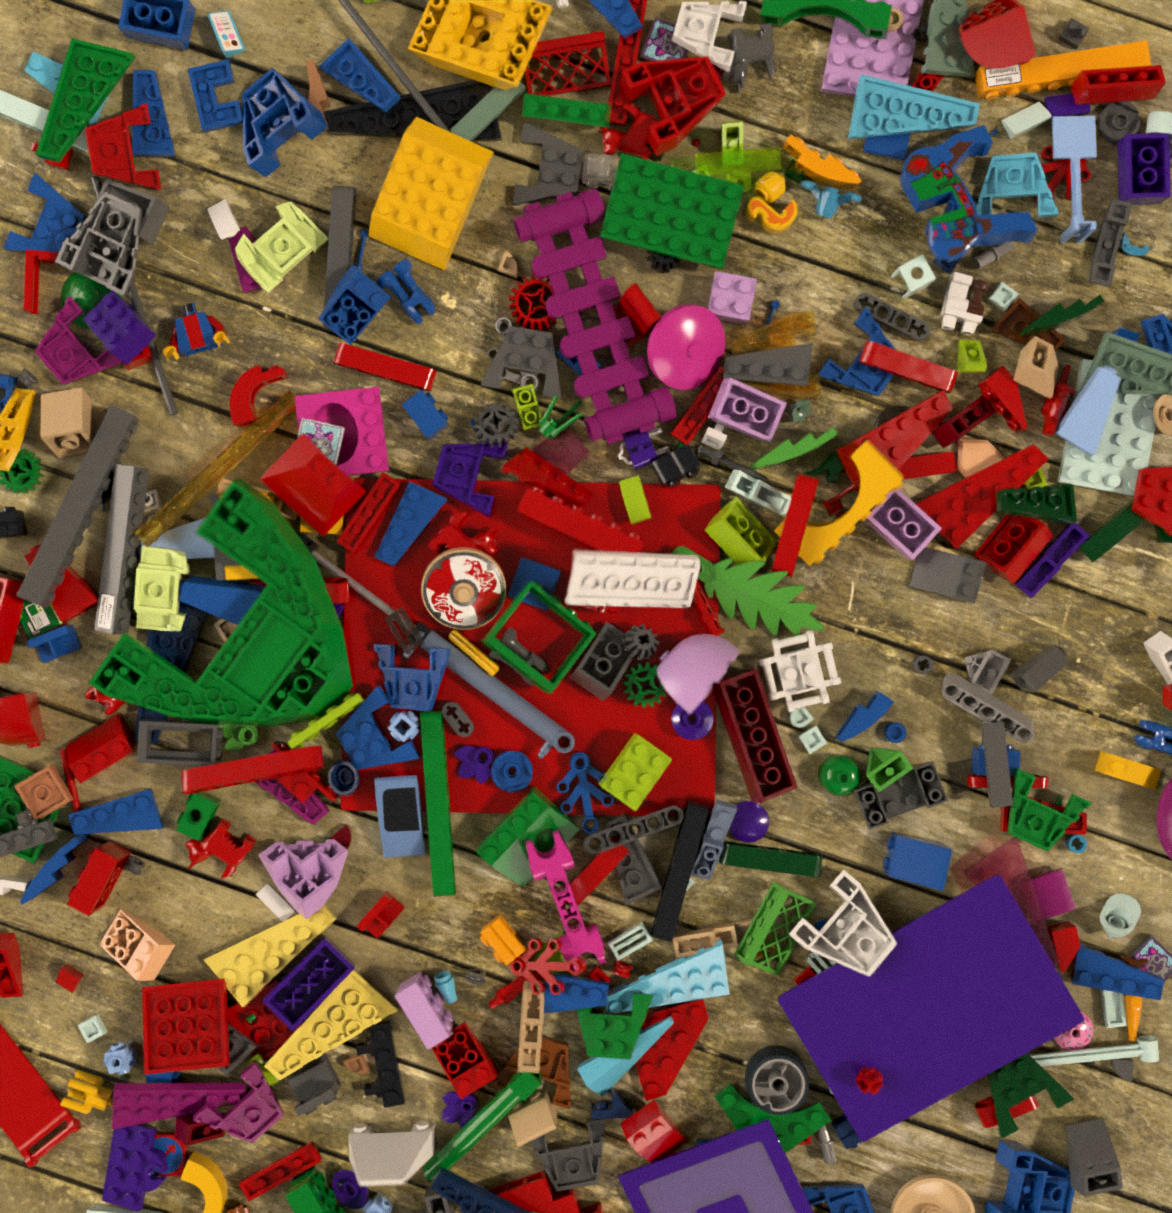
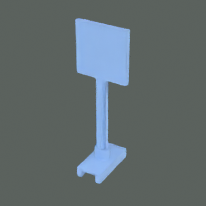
[1052,116,1097,244]

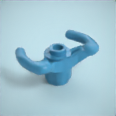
[801,180,862,218]

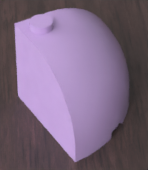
[657,634,740,714]

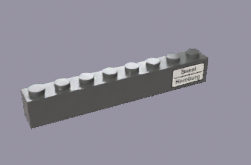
[94,464,149,634]

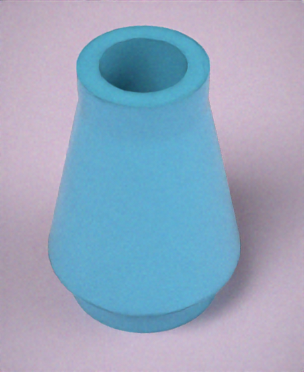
[434,970,458,1004]

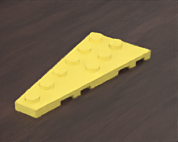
[204,904,337,1007]

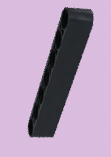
[651,800,709,942]

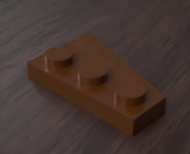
[990,298,1066,351]

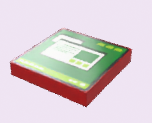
[19,600,68,640]

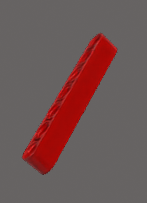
[181,746,324,794]

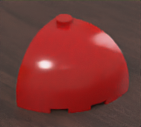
[959,0,1036,68]
[0,692,46,748]

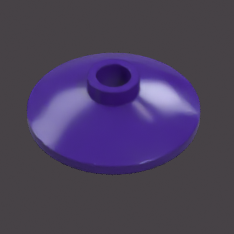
[671,701,713,740]
[332,1169,368,1209]

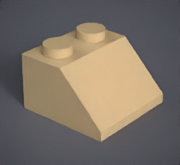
[508,1090,557,1147]

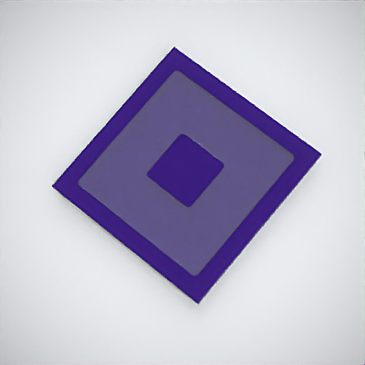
[618,1118,814,1213]

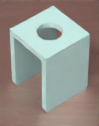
[891,254,936,299]

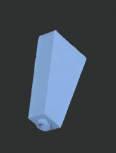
[1055,366,1121,456]
[138,518,215,560]

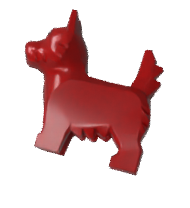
[598,103,660,160]
[427,511,498,556]
[185,818,257,879]

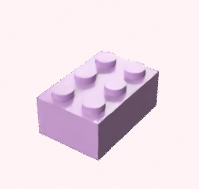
[708,378,786,442]
[864,489,942,560]
[394,971,454,1050]

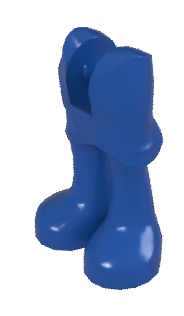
[377,258,436,325]
[1133,720,1172,755]

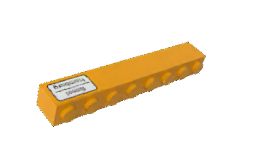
[975,40,1151,100]

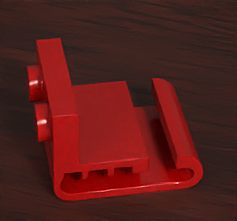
[613,283,661,349]

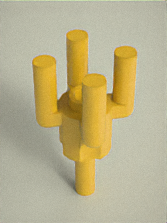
[60,1069,114,1114]

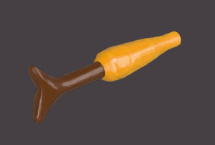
[1120,955,1149,1041]

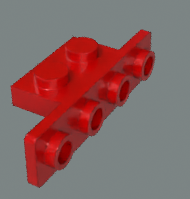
[271,741,339,803]

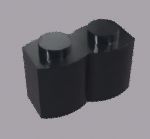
[652,444,701,489]

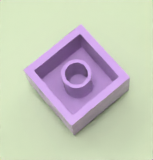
[707,271,757,325]

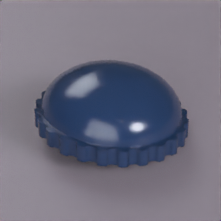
[328,760,360,796]

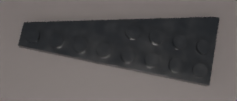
[325,80,502,141]

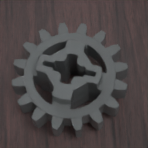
[473,403,519,448]

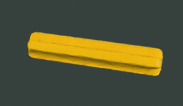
[449,629,499,676]

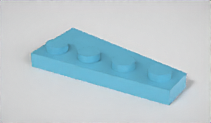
[25,52,109,125]

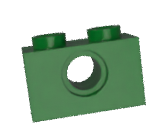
[176,792,222,841]

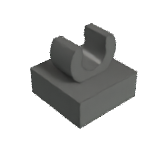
[1058,18,1089,50]

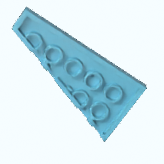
[605,939,730,1014]

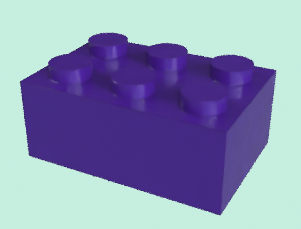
[1117,133,1171,205]
[83,290,157,365]

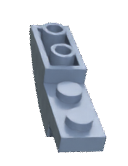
[691,799,737,880]

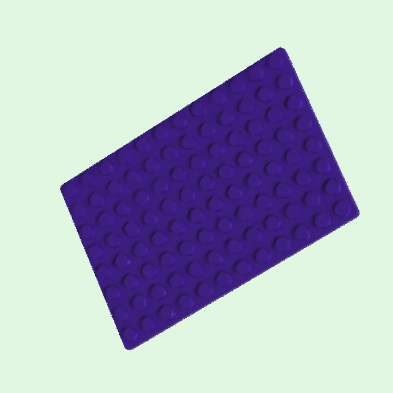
[778,874,1084,1142]

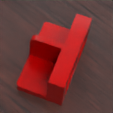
[356,891,405,938]

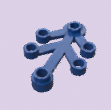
[557,752,614,834]

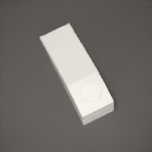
[1143,631,1172,685]

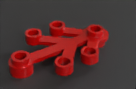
[1035,146,1091,205]
[509,938,586,995]

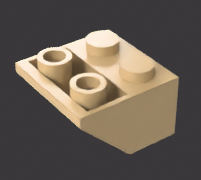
[1013,336,1059,398]

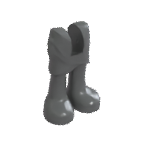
[488,627,551,686]

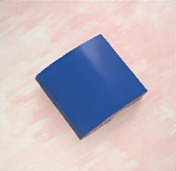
[863,133,910,161]

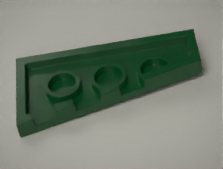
[996,483,1077,524]

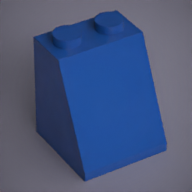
[883,832,952,891]

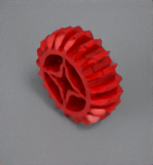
[508,274,557,331]

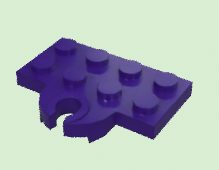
[102,1123,168,1212]

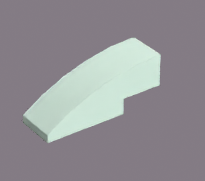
[724,469,791,517]

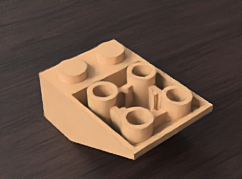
[99,909,175,981]

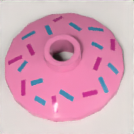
[1054,1012,1093,1051]

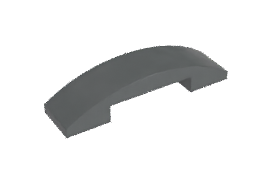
[1089,199,1133,287]

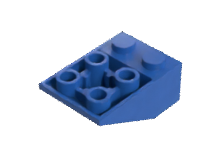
[318,264,391,345]

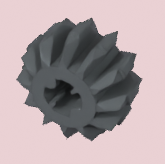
[622,624,659,660]

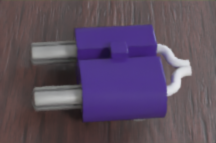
[618,426,670,470]

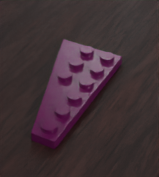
[112,1083,246,1130]

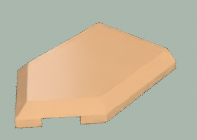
[956,439,1005,478]

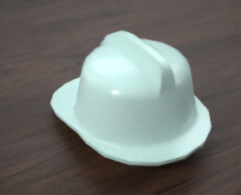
[1099,894,1141,939]

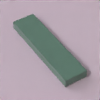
[450,81,526,142]

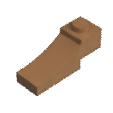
[305,59,331,132]

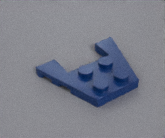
[4,173,87,252]
[816,308,896,396]
[374,643,451,711]
[336,685,421,770]
[801,1184,874,1213]

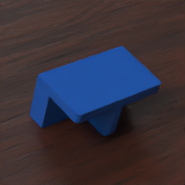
[27,625,82,663]

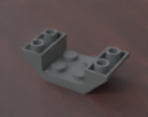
[854,761,948,830]

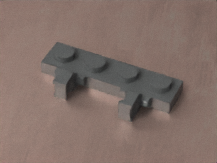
[0,809,58,857]

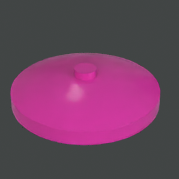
[648,304,725,390]

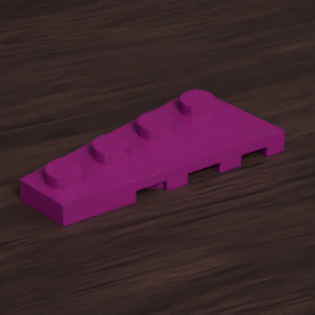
[256,750,330,825]

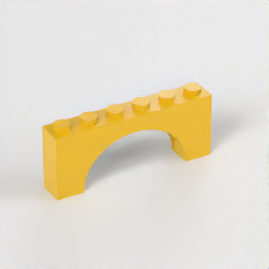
[774,439,904,566]

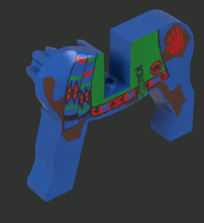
[900,125,1038,263]

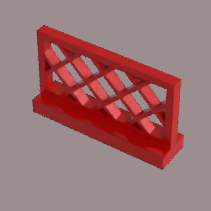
[525,31,611,96]

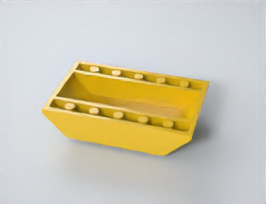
[369,117,494,271]

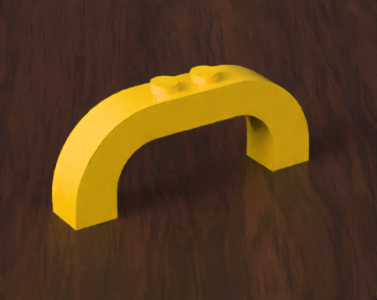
[181,1151,228,1213]

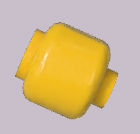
[754,171,786,204]

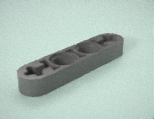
[853,293,930,342]

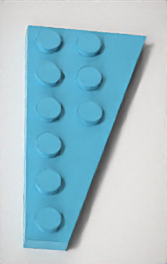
[848,74,980,139]

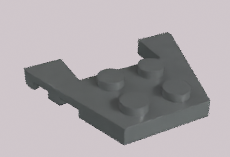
[513,122,583,206]
[481,326,562,400]
[530,1119,606,1192]

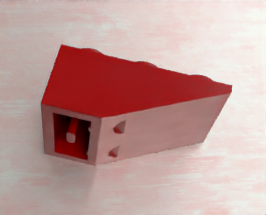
[431,1022,500,1099]

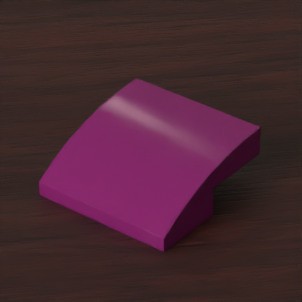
[1020,868,1076,922]

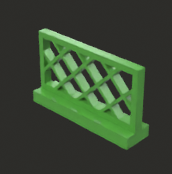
[734,881,817,976]

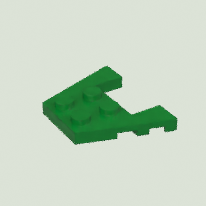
[1007,768,1092,852]
[577,993,653,1060]

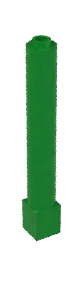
[423,1072,543,1181]

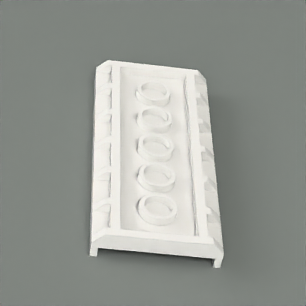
[565,551,700,608]

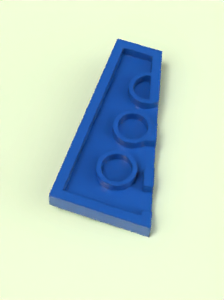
[319,38,401,113]
[132,70,176,157]
[375,481,448,566]
[68,788,164,835]
[1072,943,1164,1001]

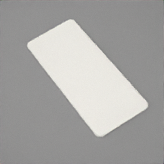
[256,884,295,922]

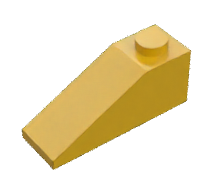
[1094,751,1162,790]

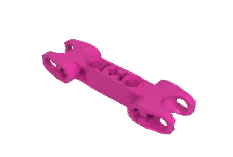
[525,830,606,970]

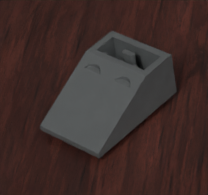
[1065,1117,1123,1197]

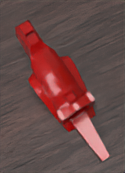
[1041,364,1075,437]

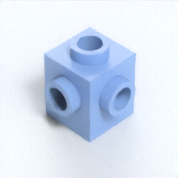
[388,710,420,742]
[104,1041,138,1075]
[361,1192,393,1213]

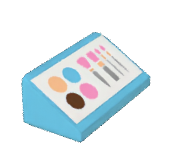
[207,11,246,58]

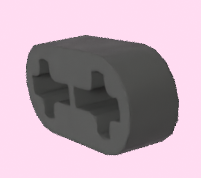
[442,701,474,737]

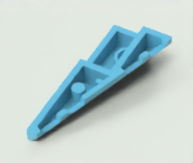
[577,1016,674,1096]

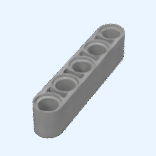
[942,674,1034,743]

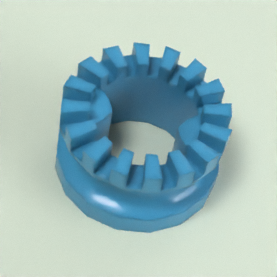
[1065,834,1087,853]

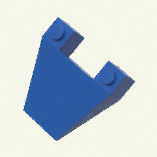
[242,68,327,177]
[984,1140,1075,1213]

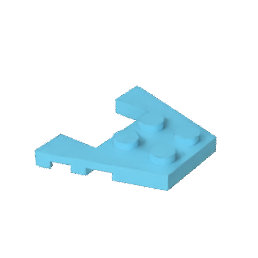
[976,153,1058,218]

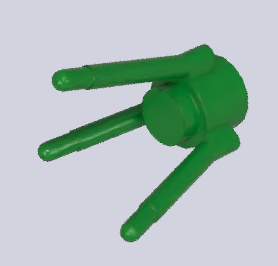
[538,395,582,439]

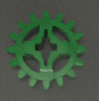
[0,448,44,494]
[623,662,666,708]

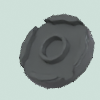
[1097,101,1141,144]

